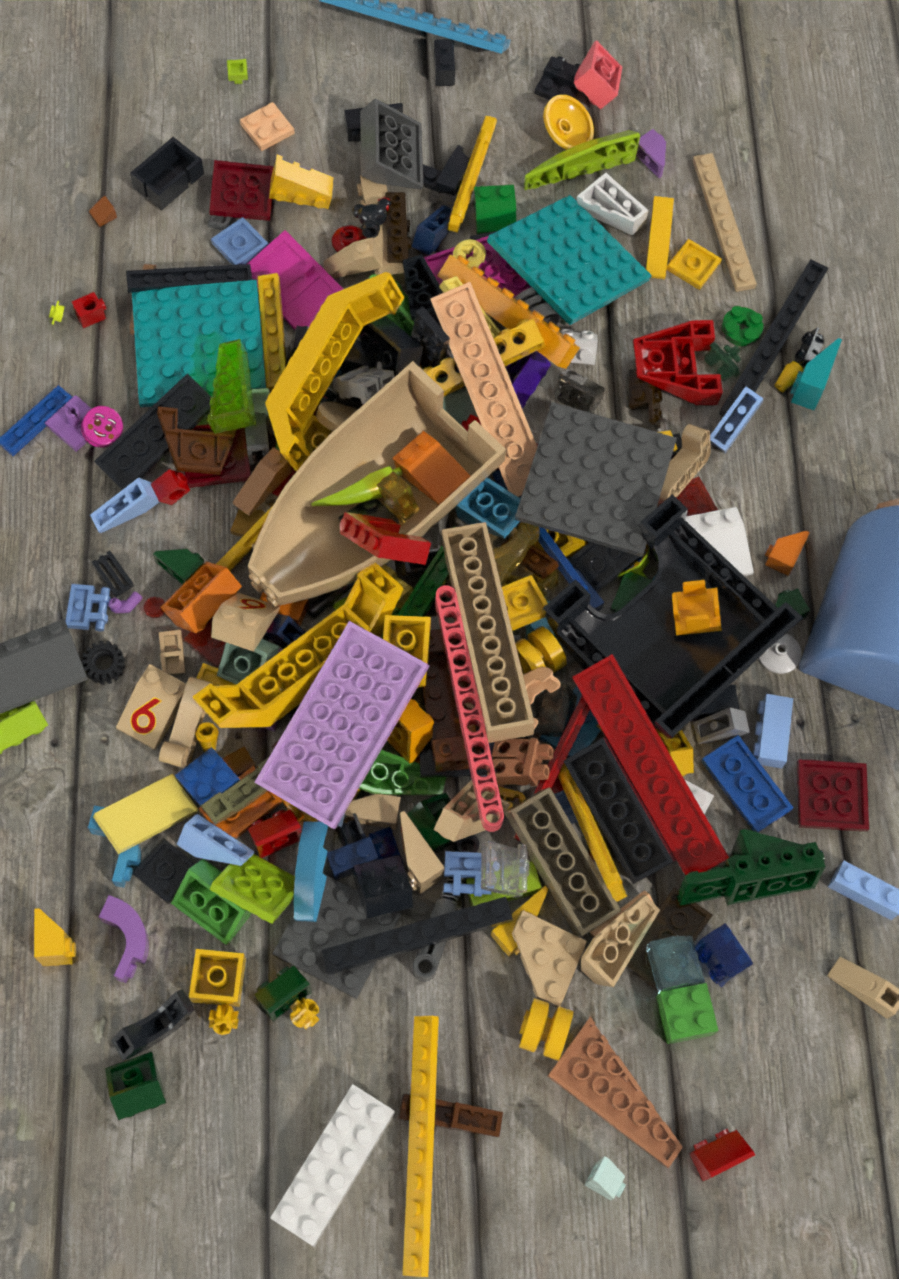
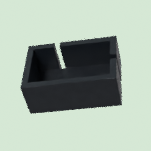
[130,137,204,210]

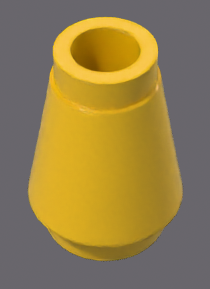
[774,361,804,392]
[195,722,219,752]

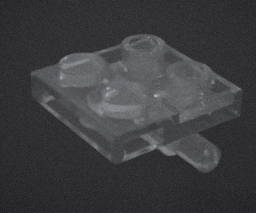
[481,841,529,898]

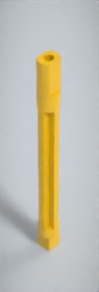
[448,115,497,233]
[216,506,273,571]
[554,750,627,902]

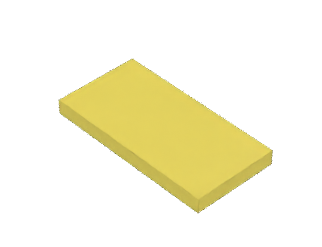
[93,774,198,854]

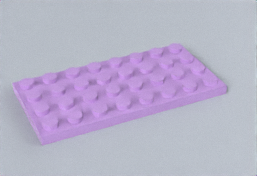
[255,621,430,829]

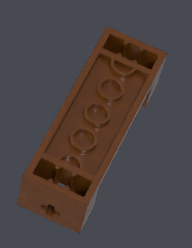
[422,629,482,773]

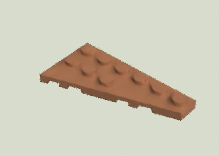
[547,1016,683,1169]

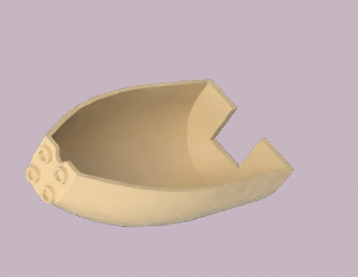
[248,361,506,608]

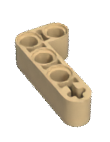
[659,424,711,501]
[159,677,213,768]

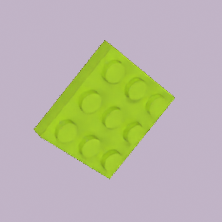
[210,854,295,924]

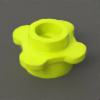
[49,300,65,325]

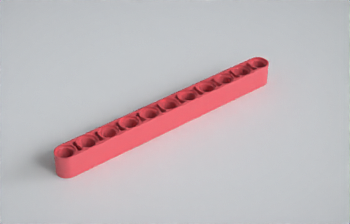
[435,586,504,832]

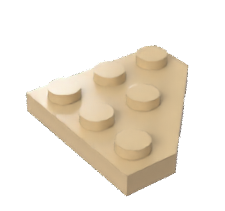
[512,910,587,1008]

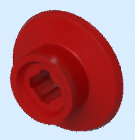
[331,225,367,252]

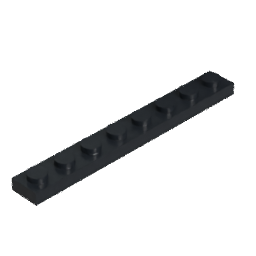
[321,896,513,975]

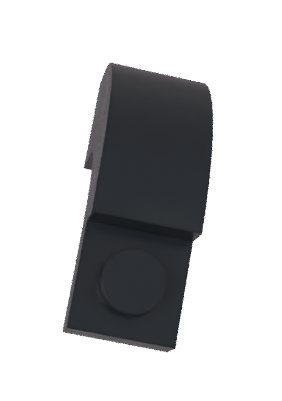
[111,989,195,1061]

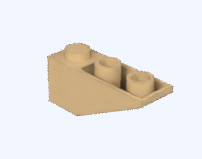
[827,957,899,1019]

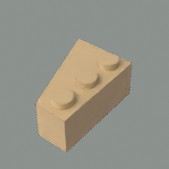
[434,781,510,842]

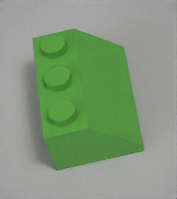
[171,859,251,945]

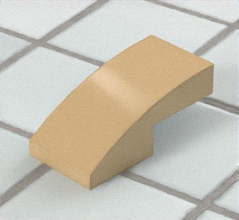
[159,630,186,675]

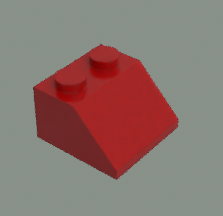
[248,809,302,858]
[689,1128,755,1181]

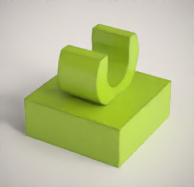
[227,59,248,84]

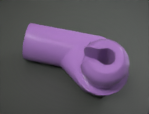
[108,591,143,613]

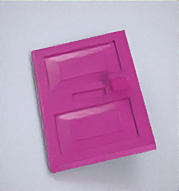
[247,230,343,330]

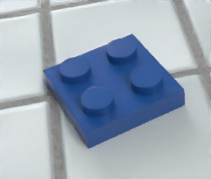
[175,747,240,809]

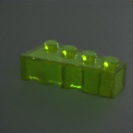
[207,339,256,434]

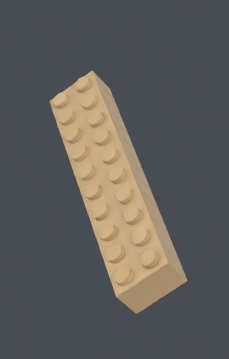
[442,522,534,743]

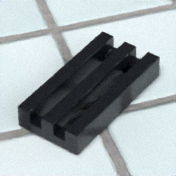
[91,550,134,598]

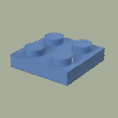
[211,217,268,265]

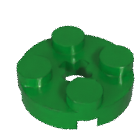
[721,306,763,347]

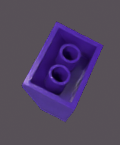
[505,351,551,409]

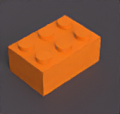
[160,561,242,633]

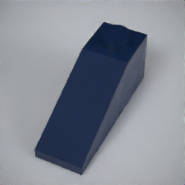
[412,205,452,255]

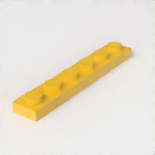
[258,273,287,391]

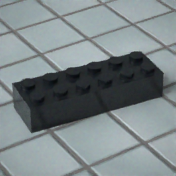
[564,738,676,884]

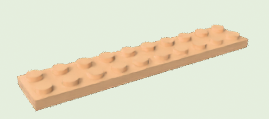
[430,282,537,497]

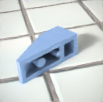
[90,478,159,533]
[177,814,254,866]

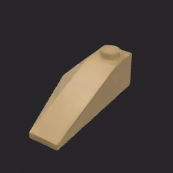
[581,895,660,987]

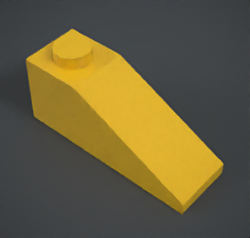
[491,886,548,957]

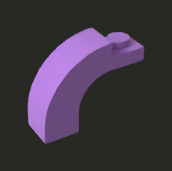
[99,895,149,983]

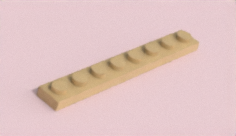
[693,153,757,292]

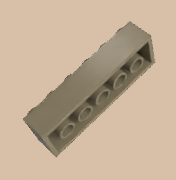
[504,787,621,936]

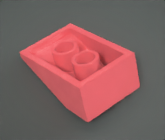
[574,40,622,110]

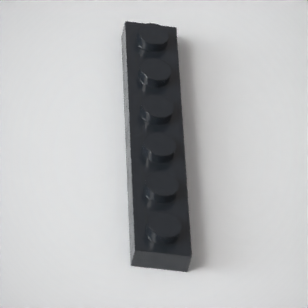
[126,264,253,293]

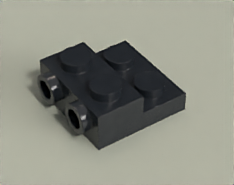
[534,56,580,100]

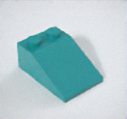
[790,338,842,411]

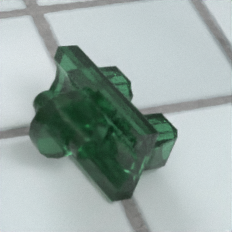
[704,341,741,381]

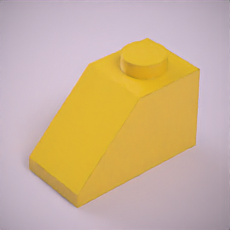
[660,730,694,776]

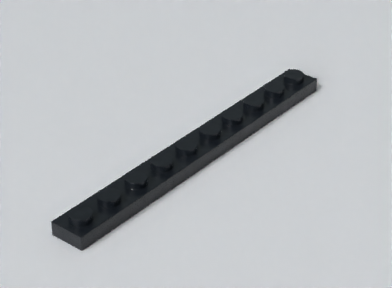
[719,259,829,417]

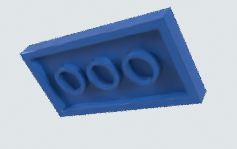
[701,735,794,833]

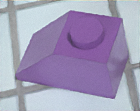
[636,129,666,178]

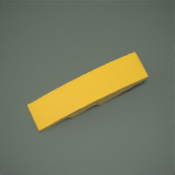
[646,196,674,279]

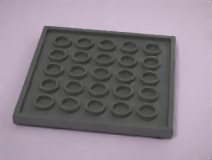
[515,402,677,557]

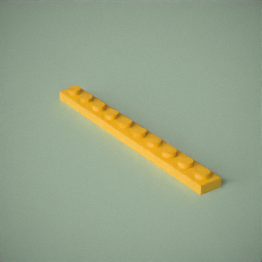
[403,1016,439,1277]

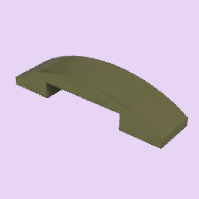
[201,756,270,825]

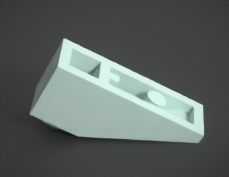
[585,1156,626,1201]

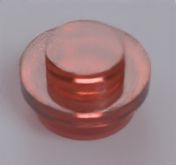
[144,597,165,618]

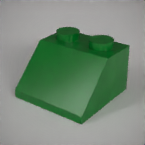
[473,185,516,235]

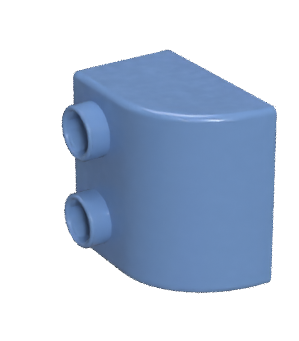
[799,505,899,710]

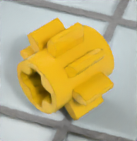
[290,997,320,1029]
[209,1004,239,1035]

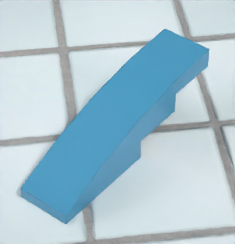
[294,822,328,922]

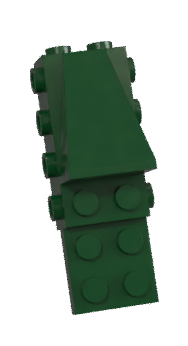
[677,829,826,906]

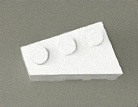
[577,173,648,235]

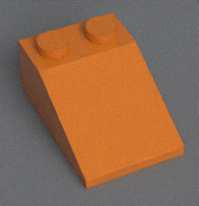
[392,431,471,505]

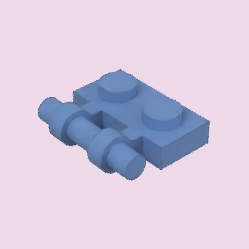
[66,584,111,632]
[444,851,493,897]

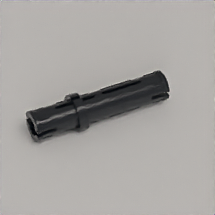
[306,581,356,619]

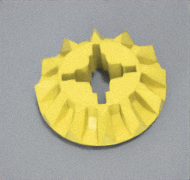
[453,239,486,267]

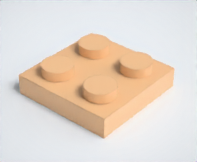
[240,102,295,151]

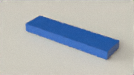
[0,385,73,456]

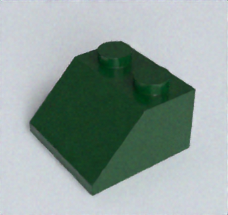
[407,793,456,853]
[254,966,312,1022]
[105,1051,166,1120]

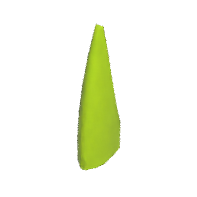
[311,466,402,506]

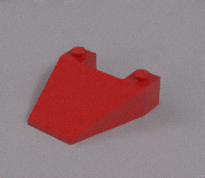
[633,320,723,405]

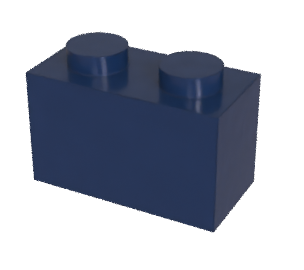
[326,837,379,880]

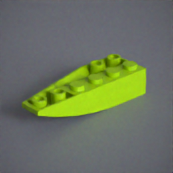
[524,130,640,190]

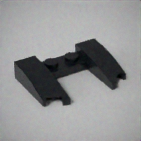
[423,145,470,198]

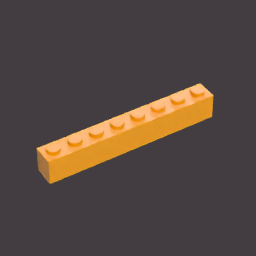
[437,255,580,369]

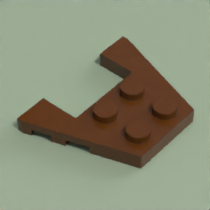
[157,407,242,475]

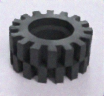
[82,641,125,685]

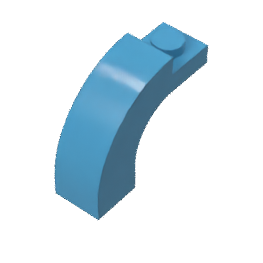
[88,805,141,888]

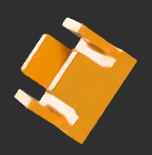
[672,580,722,635]

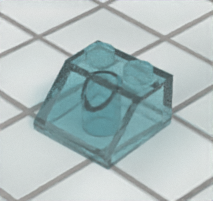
[646,936,705,994]

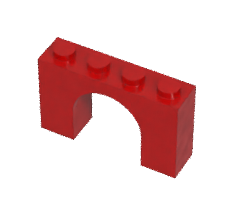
[340,512,431,565]

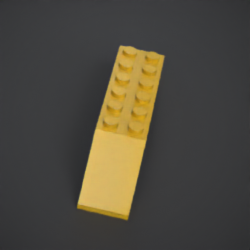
[265,272,405,472]
[192,562,403,728]

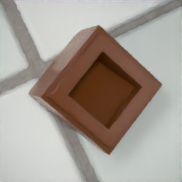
[89,196,117,227]

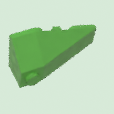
[359,750,446,796]

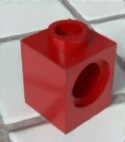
[71,292,107,329]
[151,469,191,505]

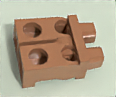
[487,738,554,788]

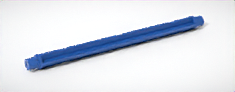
[492,470,592,597]

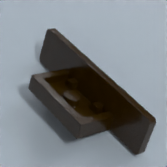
[385,192,411,263]
[629,369,663,429]

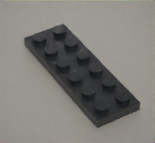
[94,373,218,490]

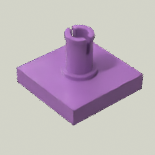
[45,395,92,452]

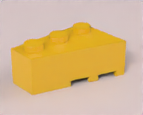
[269,154,334,209]

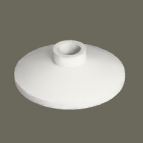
[759,634,801,674]

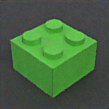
[656,983,719,1044]

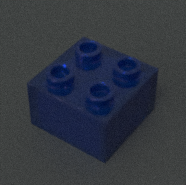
[694,923,754,988]

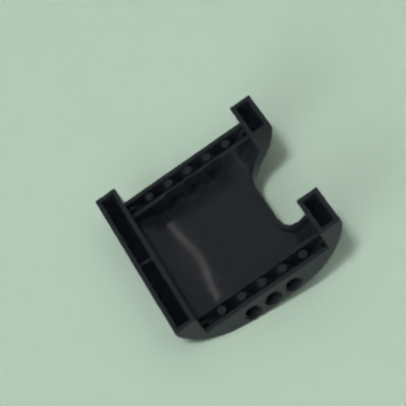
[542,494,802,739]

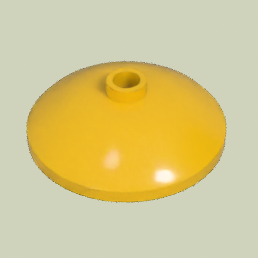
[543,95,594,150]

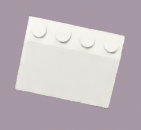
[685,507,754,576]

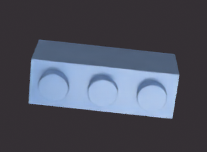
[710,387,763,454]
[752,694,793,769]
[828,861,899,920]

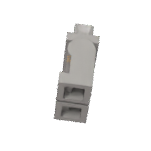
[332,365,395,404]

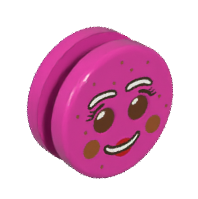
[81,406,123,448]

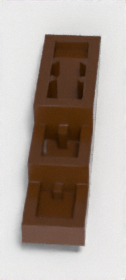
[398,1094,503,1137]

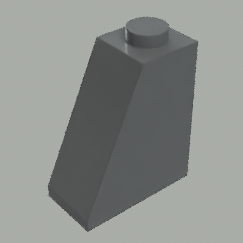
[244,412,270,470]

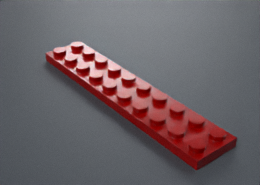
[572,654,729,875]

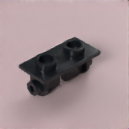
[795,327,824,369]

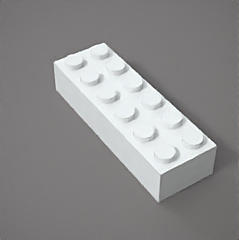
[270,1084,395,1247]

